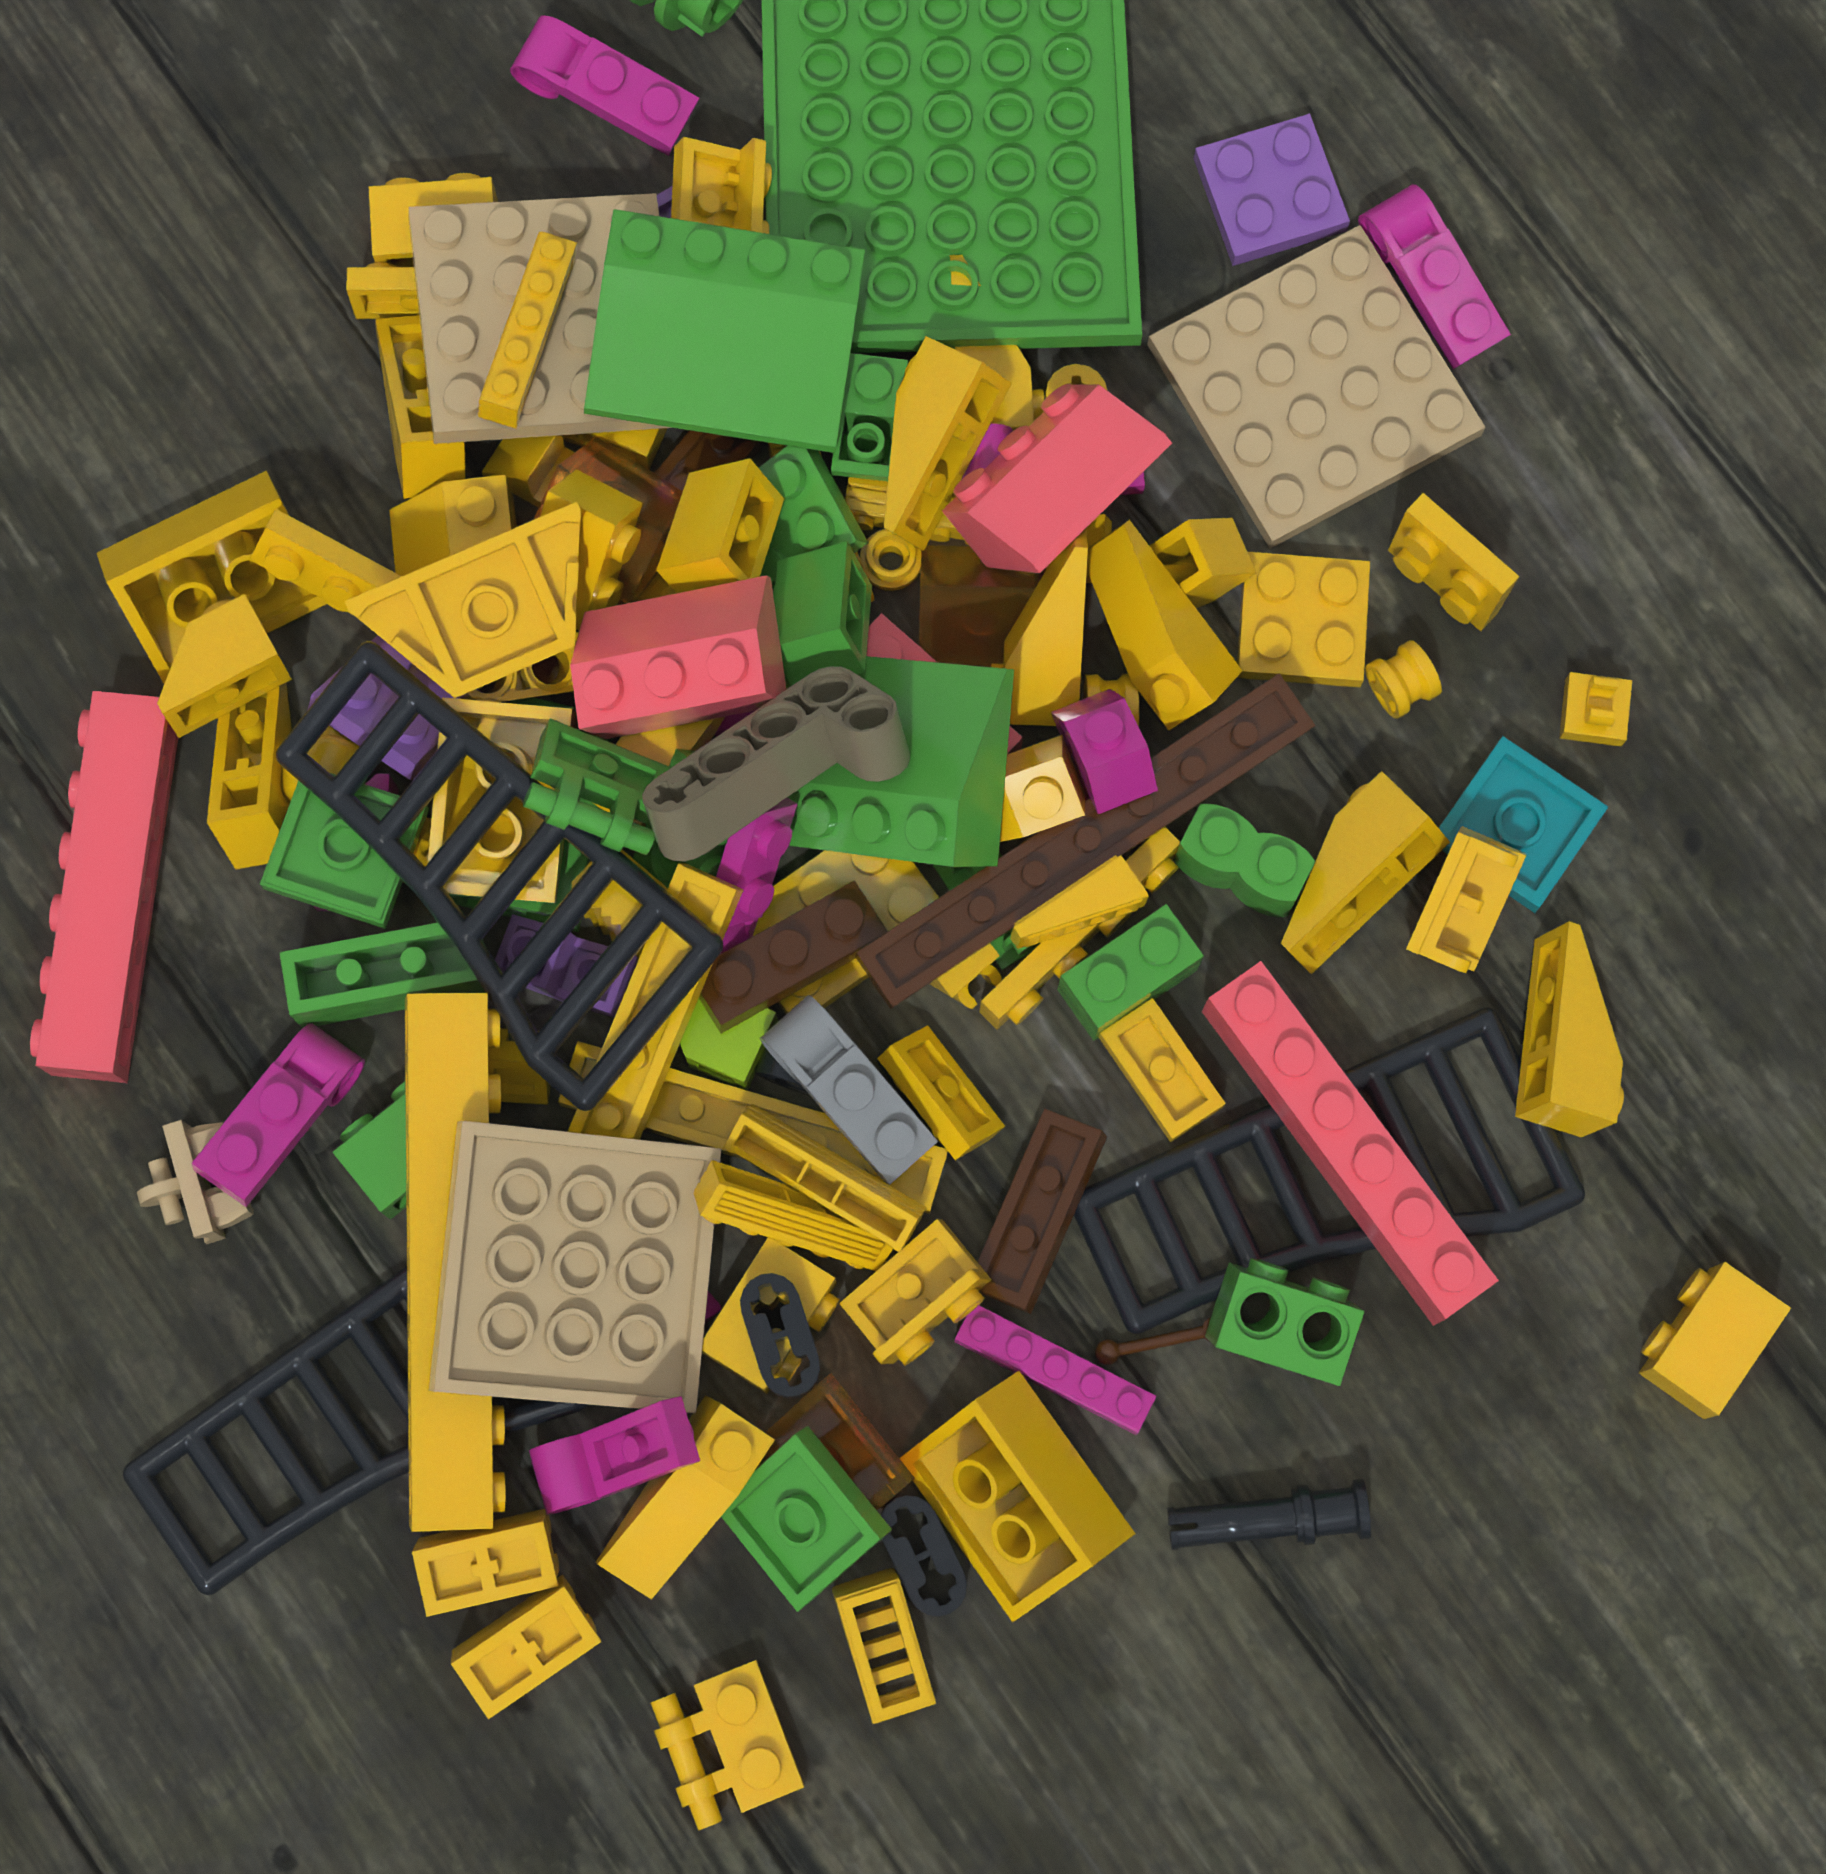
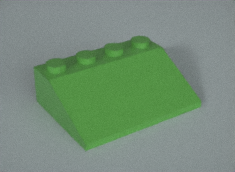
[584,209,865,453]
[785,656,1014,867]

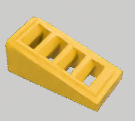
[1010,855,1149,949]
[832,1568,936,1724]

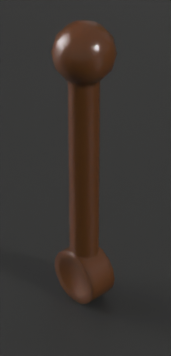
[1095,1317,1211,1365]

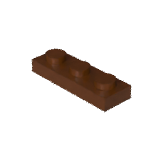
[699,880,888,1034]
[978,1108,1107,1314]

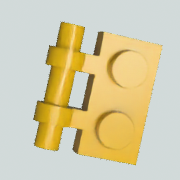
[651,1660,805,1831]

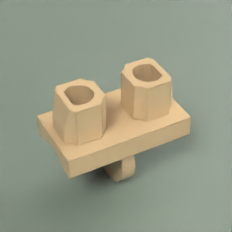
[137,1120,254,1244]

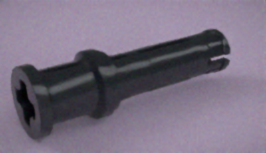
[1167,1479,1371,1550]

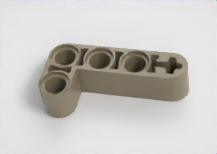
[642,666,910,861]

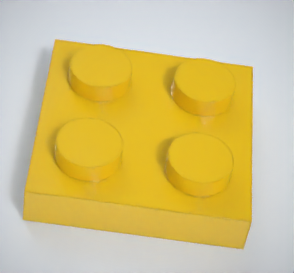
[1388,493,1520,631]
[1237,552,1370,688]

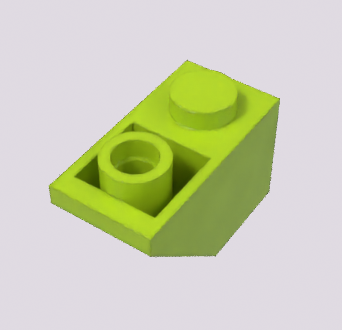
[680,998,778,1091]

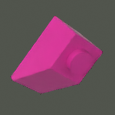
[1051,689,1158,814]

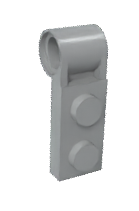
[760,995,938,1185]

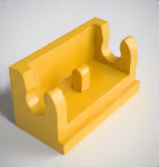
[1406,826,1527,973]
[412,1509,559,1617]
[451,1574,601,1720]

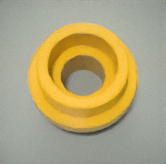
[860,529,922,591]

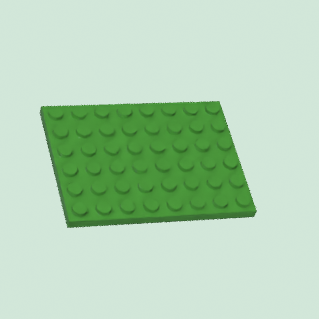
[761,0,1142,353]

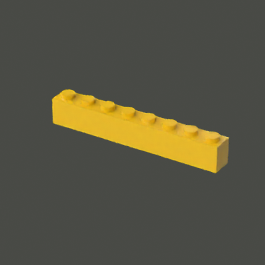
[405,993,506,1532]

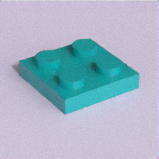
[1439,736,1608,913]

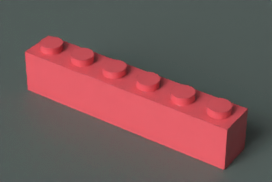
[30,691,178,1083]
[1202,961,1499,1326]

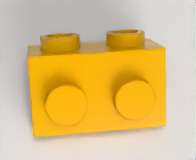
[671,137,772,234]
[839,1219,992,1366]

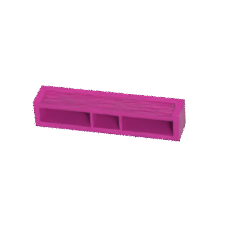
[954,1306,1156,1435]

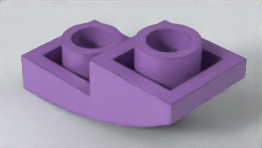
[495,914,639,1018]

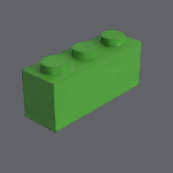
[279,923,486,1028]

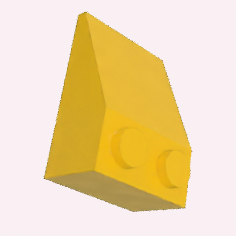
[428,697,578,903]

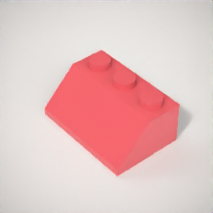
[942,383,1172,573]
[570,575,787,739]

